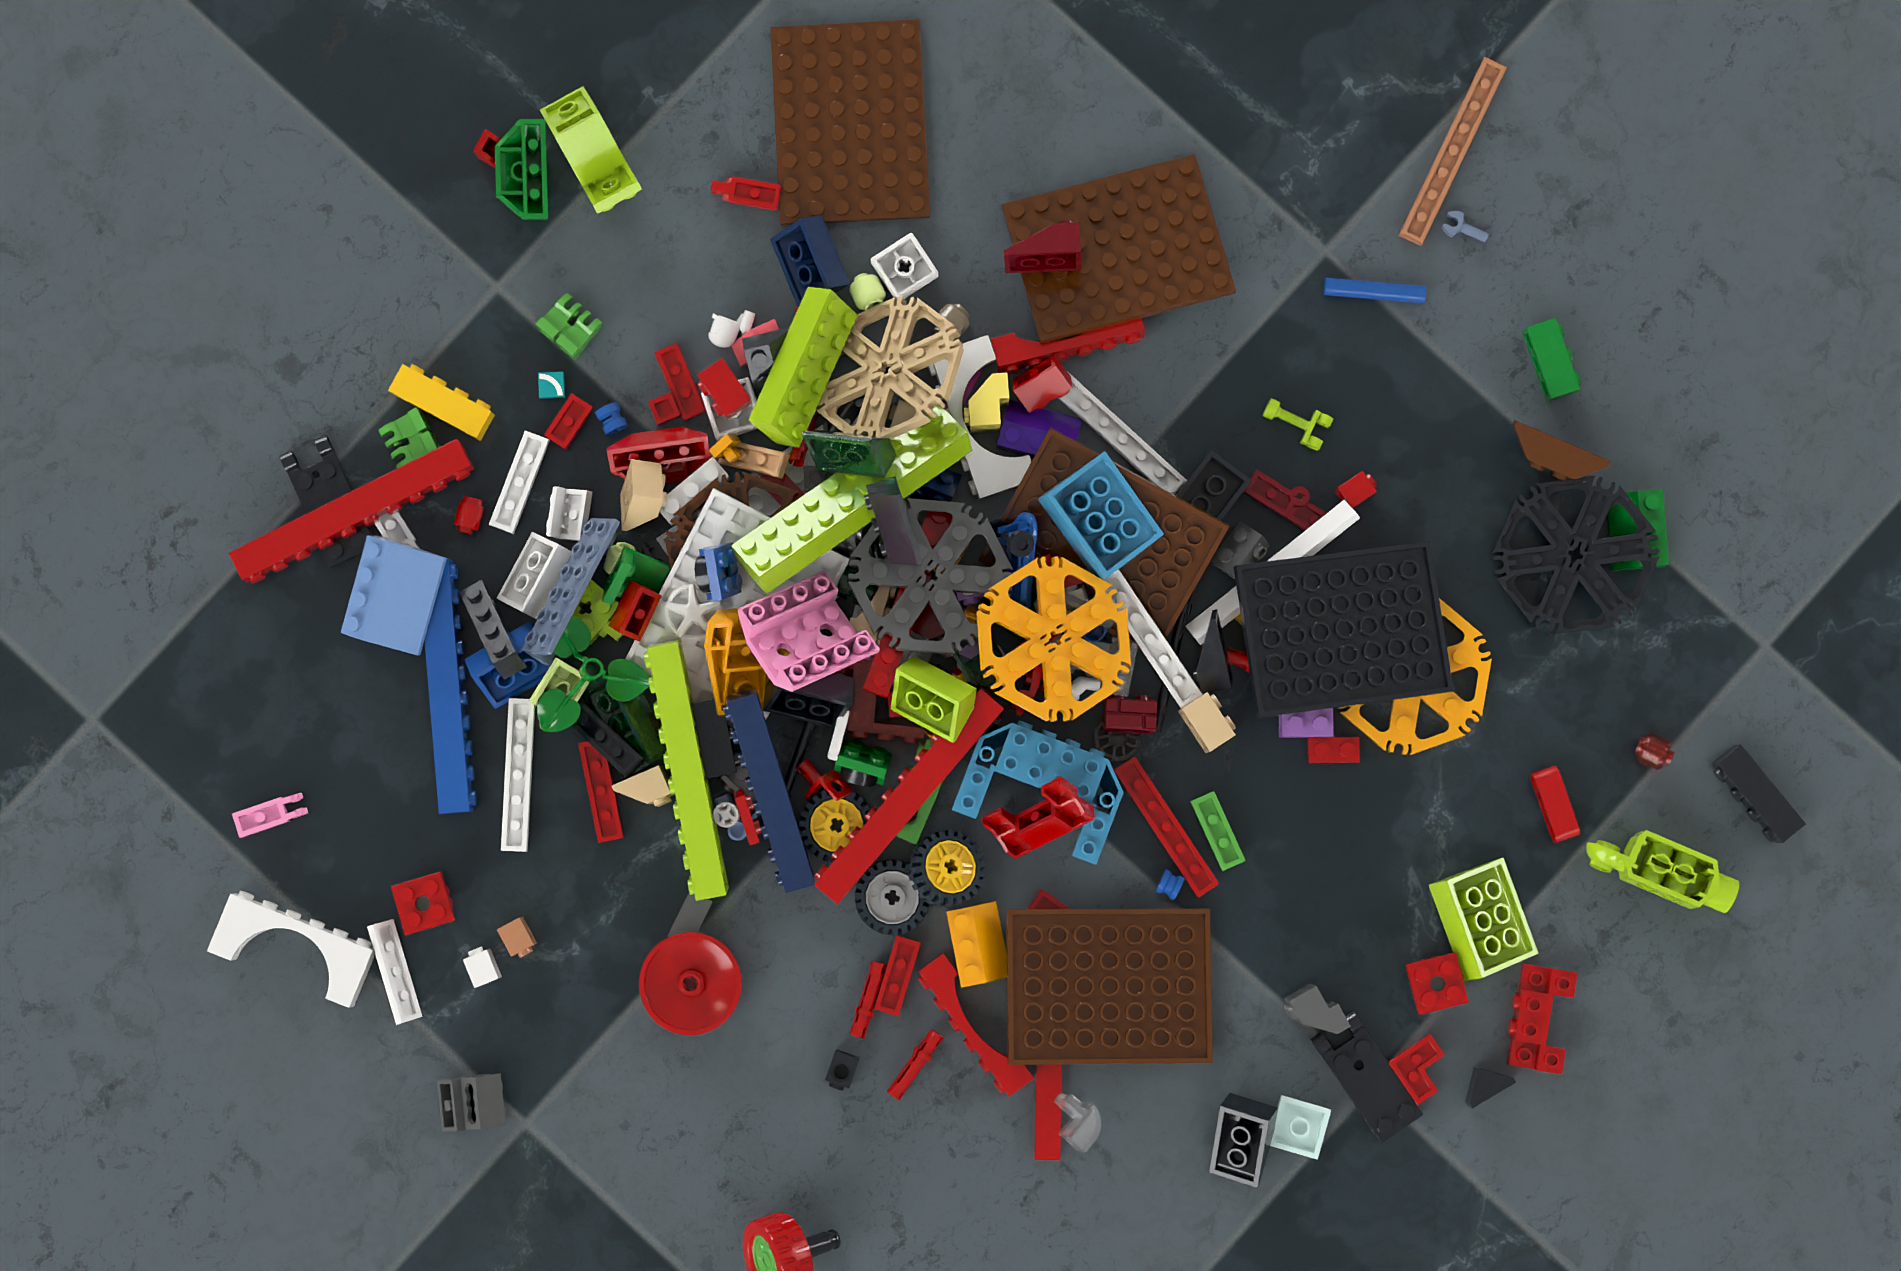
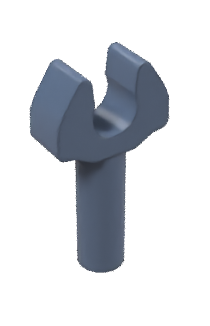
[1441,211,1489,243]

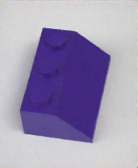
[996,400,1082,458]

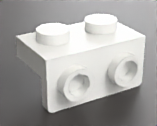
[546,486,592,541]

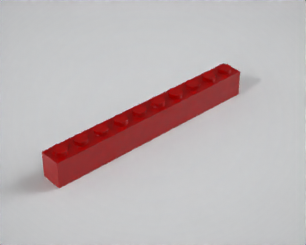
[229,439,475,584]
[814,689,1004,904]

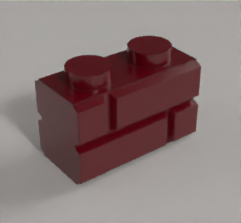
[1102,694,1157,734]

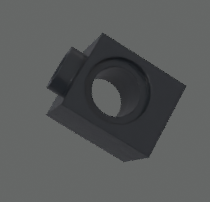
[825,1049,860,1091]

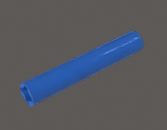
[1323,278,1426,303]

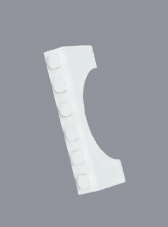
[928,335,1031,500]
[207,891,375,1008]

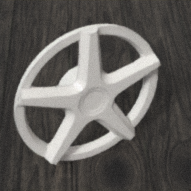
[665,584,722,641]

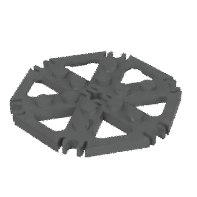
[848,498,1013,655]

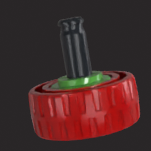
[743,1212,841,1271]

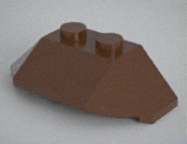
[1512,420,1611,481]

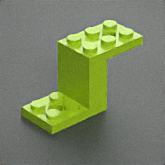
[540,86,642,214]

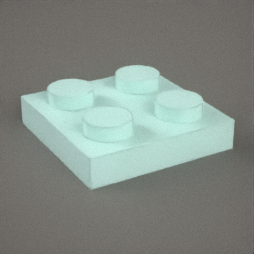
[1270,1095,1331,1160]

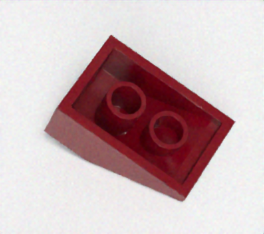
[1004,220,1081,274]

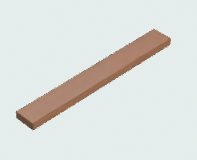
[1398,57,1507,246]

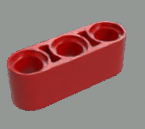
[1530,765,1580,843]

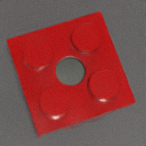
[391,871,456,936]
[1405,952,1469,1015]

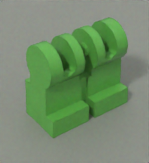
[535,293,603,360]
[379,407,440,468]

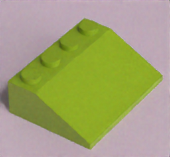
[1429,858,1539,981]

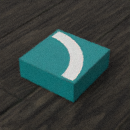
[538,372,565,399]

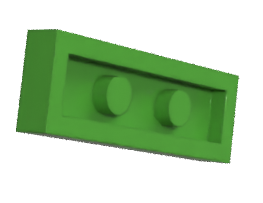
[1190,791,1246,871]

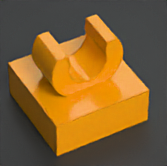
[709,434,742,463]

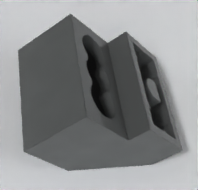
[1283,984,1351,1034]
[437,1073,506,1131]

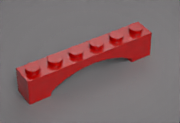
[991,318,1145,375]
[918,953,1034,1097]

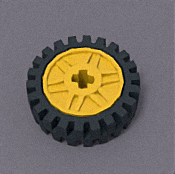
[799,788,871,863]
[908,830,986,907]

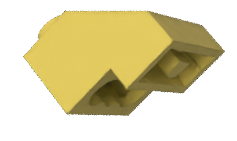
[964,373,1009,433]

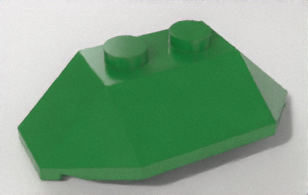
[495,119,548,220]

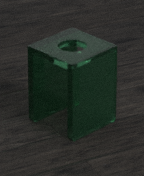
[953,638,1003,689]

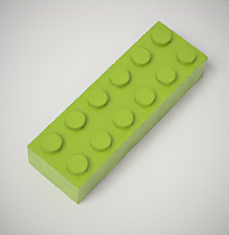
[749,287,857,448]

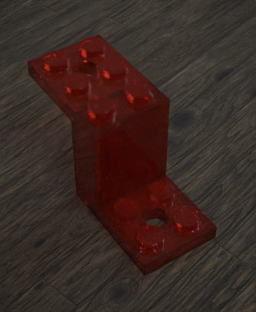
[834,660,925,744]

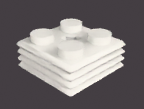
[871,233,938,300]
[701,377,758,441]

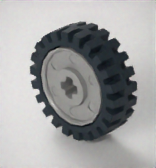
[855,859,930,935]

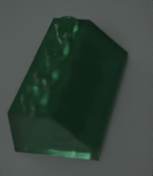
[582,671,667,780]

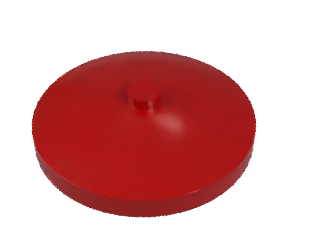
[639,932,742,1035]

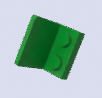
[602,546,670,605]

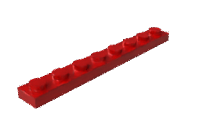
[863,511,952,698]

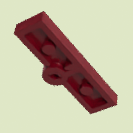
[1243,470,1330,545]

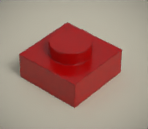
[648,392,681,426]

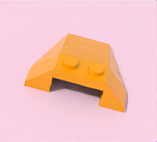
[704,608,790,716]

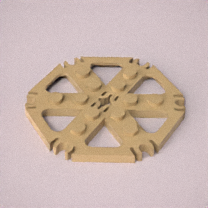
[816,296,964,445]

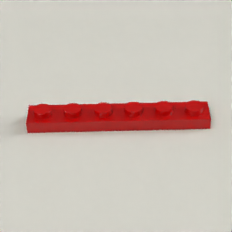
[1114,756,1219,898]

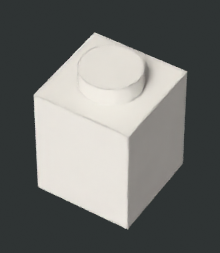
[463,947,502,988]

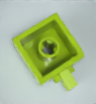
[572,579,623,645]

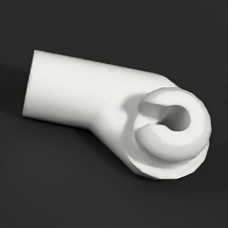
[1071,677,1101,701]

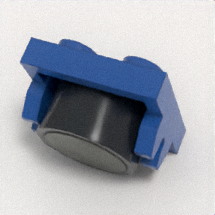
[694,542,743,601]

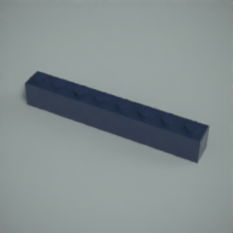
[723,688,815,893]

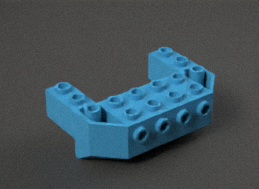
[952,720,1123,865]

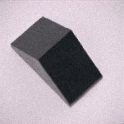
[1465,1067,1516,1109]

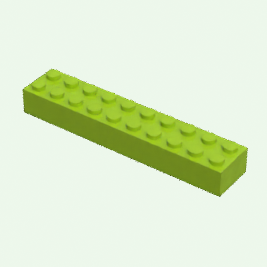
[731,405,973,594]
[644,639,729,901]

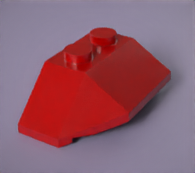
[607,427,711,484]

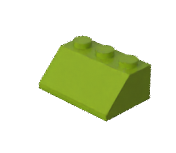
[890,656,977,743]

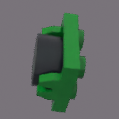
[834,739,893,787]

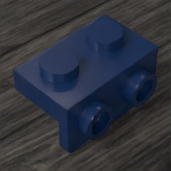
[908,469,962,502]

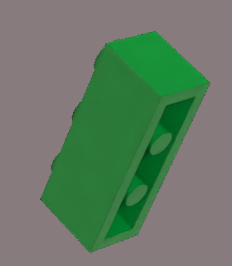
[1522,318,1581,402]

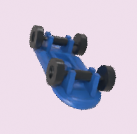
[979,512,1038,637]

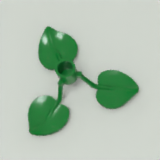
[537,616,650,732]

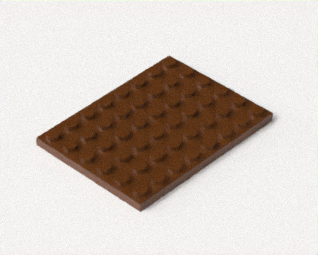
[770,19,930,226]
[1002,154,1236,344]
[978,427,1230,651]
[1006,909,1213,1065]

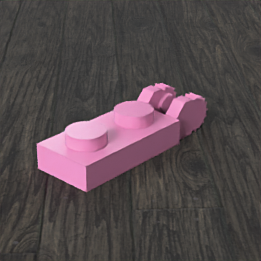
[232,793,308,838]

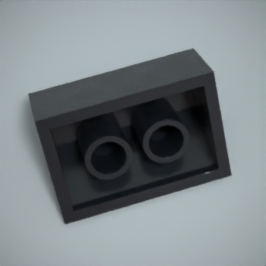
[742,327,790,400]
[864,476,923,565]

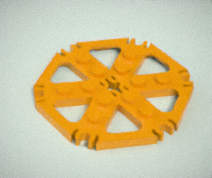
[977,557,1131,722]
[1337,598,1492,755]

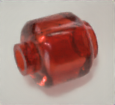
[1634,733,1675,770]

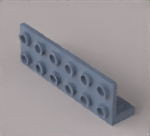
[522,518,620,666]

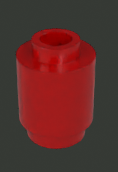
[453,496,484,535]

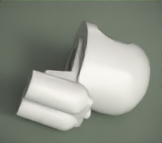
[708,310,755,348]

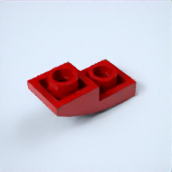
[1011,666,1043,716]

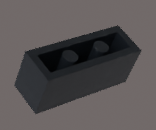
[691,698,741,779]

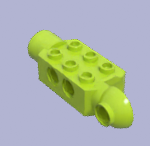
[1586,830,1739,913]

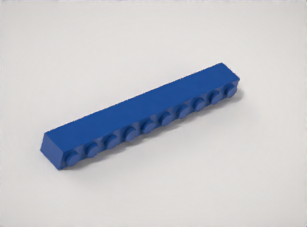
[424,558,477,814]

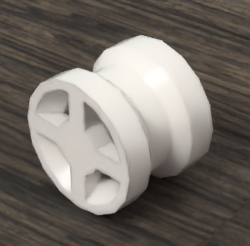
[713,802,740,828]

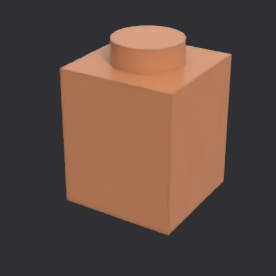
[497,917,537,958]

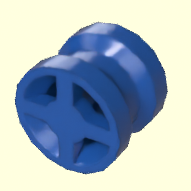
[1155,869,1184,900]

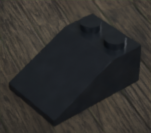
[1209,1093,1278,1188]

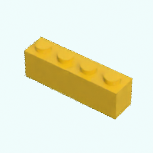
[388,364,495,441]

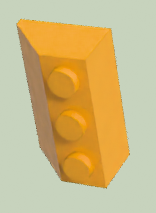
[946,901,1007,987]

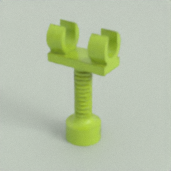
[1262,398,1333,451]

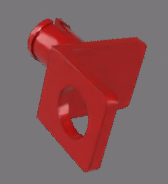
[796,759,852,801]

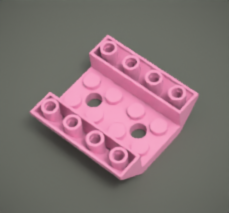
[738,571,880,692]

